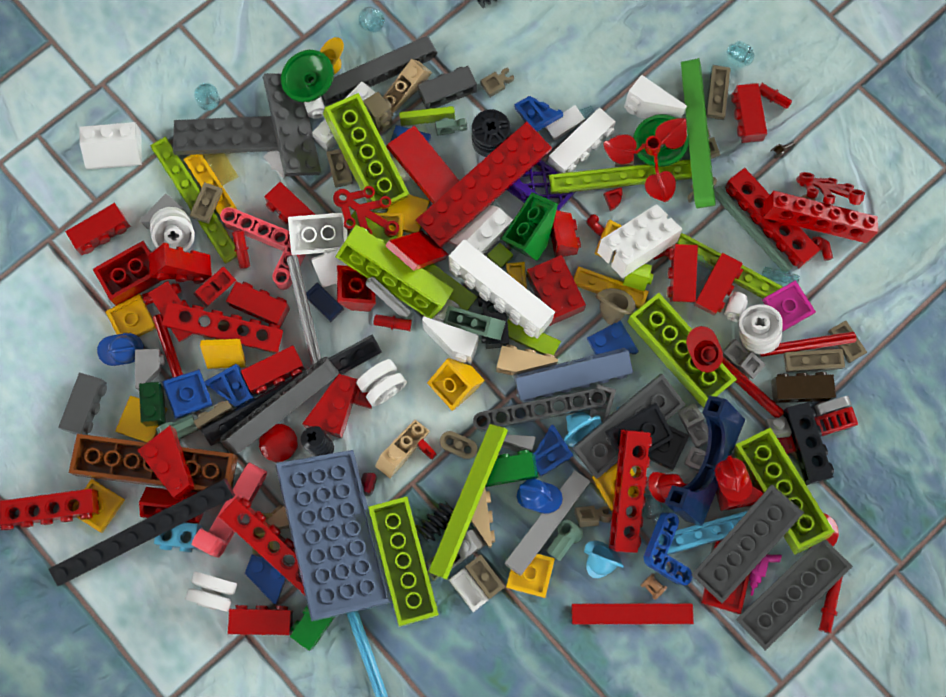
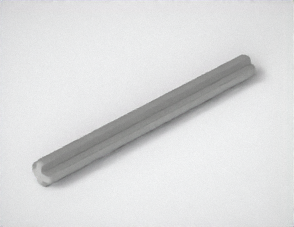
[287,255,321,365]

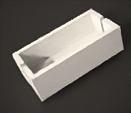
[597,204,682,278]

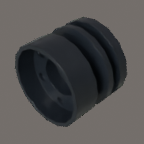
[472,109,510,157]

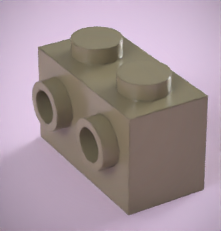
[363,91,393,132]

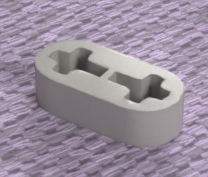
[814,396,852,416]

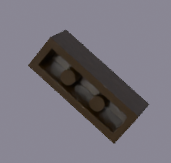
[771,372,836,403]

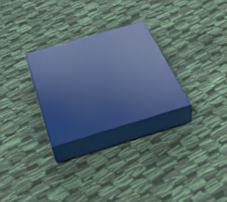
[162,369,213,419]

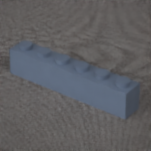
[513,348,633,402]

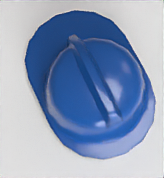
[97,333,144,366]
[516,479,563,514]

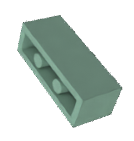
[444,305,506,340]

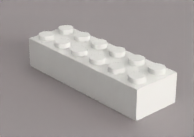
[449,239,555,339]

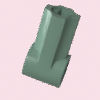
[156,414,199,441]
[546,519,583,561]

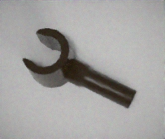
[770,142,795,158]

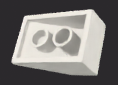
[624,75,687,119]
[288,213,348,255]
[422,316,479,366]

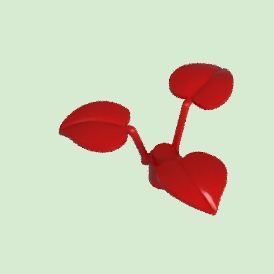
[603,118,687,202]

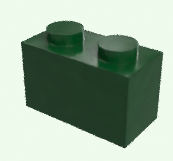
[139,382,166,427]

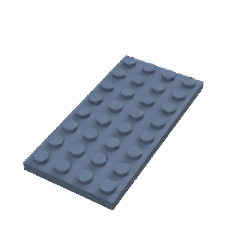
[275,450,392,621]

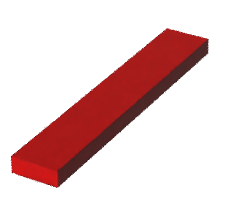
[571,603,694,624]

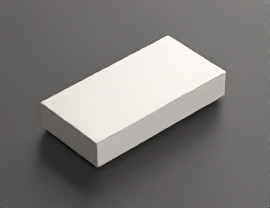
[545,105,585,141]
[449,568,489,612]

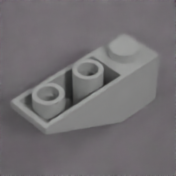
[425,528,487,581]

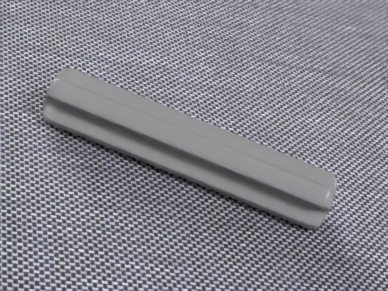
[365,276,411,319]

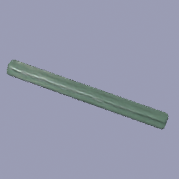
[714,186,793,273]

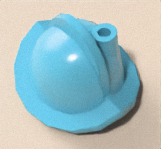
[564,412,602,448]
[584,540,624,579]

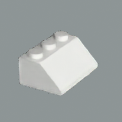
[79,122,142,170]
[448,204,513,255]

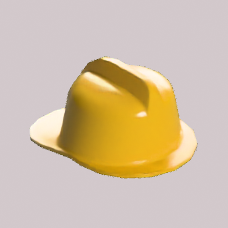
[320,37,344,75]

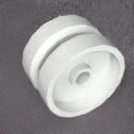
[150,207,195,251]
[739,305,782,354]
[356,359,407,406]
[185,571,237,612]

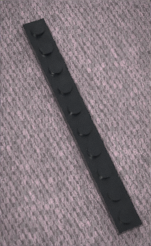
[201,335,382,446]
[48,478,235,586]

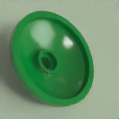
[281,50,334,102]
[633,114,689,167]

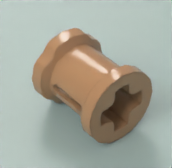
[640,573,667,600]

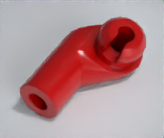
[587,214,604,237]

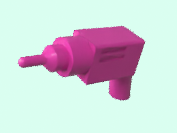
[749,554,782,596]

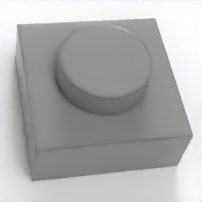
[766,417,791,438]

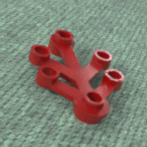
[796,172,865,205]
[333,186,399,237]

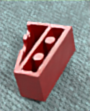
[149,243,212,284]
[302,374,358,438]
[137,425,195,500]

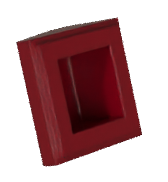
[361,473,377,495]

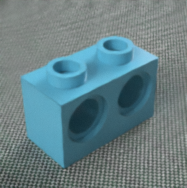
[154,522,202,553]

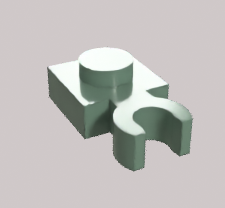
[435,118,467,136]

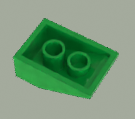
[501,192,558,261]

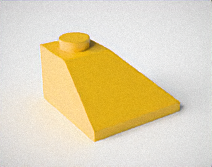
[427,358,485,411]

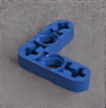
[644,512,692,585]

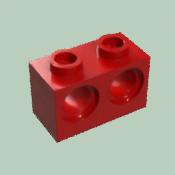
[193,266,236,308]

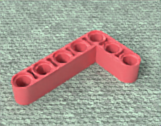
[220,207,306,290]
[192,463,267,558]

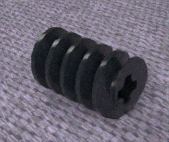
[300,426,334,457]
[415,501,454,543]

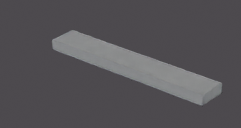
[505,470,591,576]

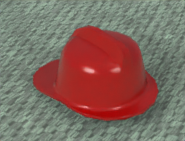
[686,326,723,373]
[715,455,753,502]
[648,472,687,503]

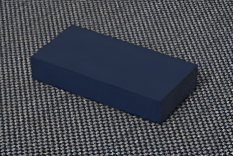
[306,282,344,322]

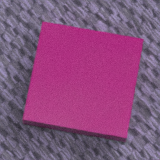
[762,280,816,332]

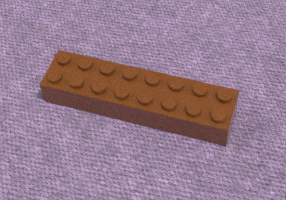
[69,434,238,492]

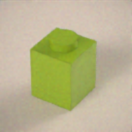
[623,264,654,291]

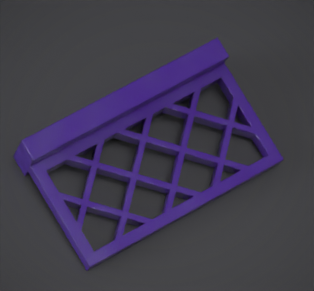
[507,160,576,211]

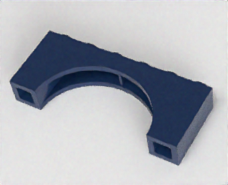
[664,396,746,526]

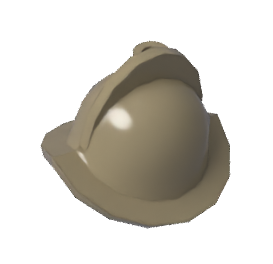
[595,288,636,325]

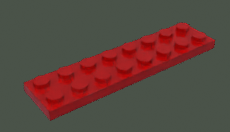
[416,122,552,248]

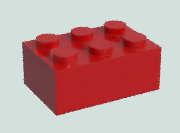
[93,241,163,306]
[526,255,586,326]

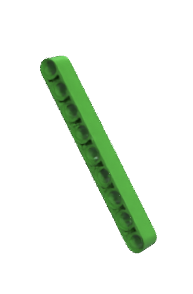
[681,58,716,209]

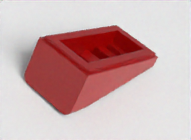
[815,406,858,437]

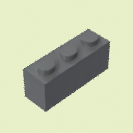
[418,66,477,109]
[58,372,107,435]

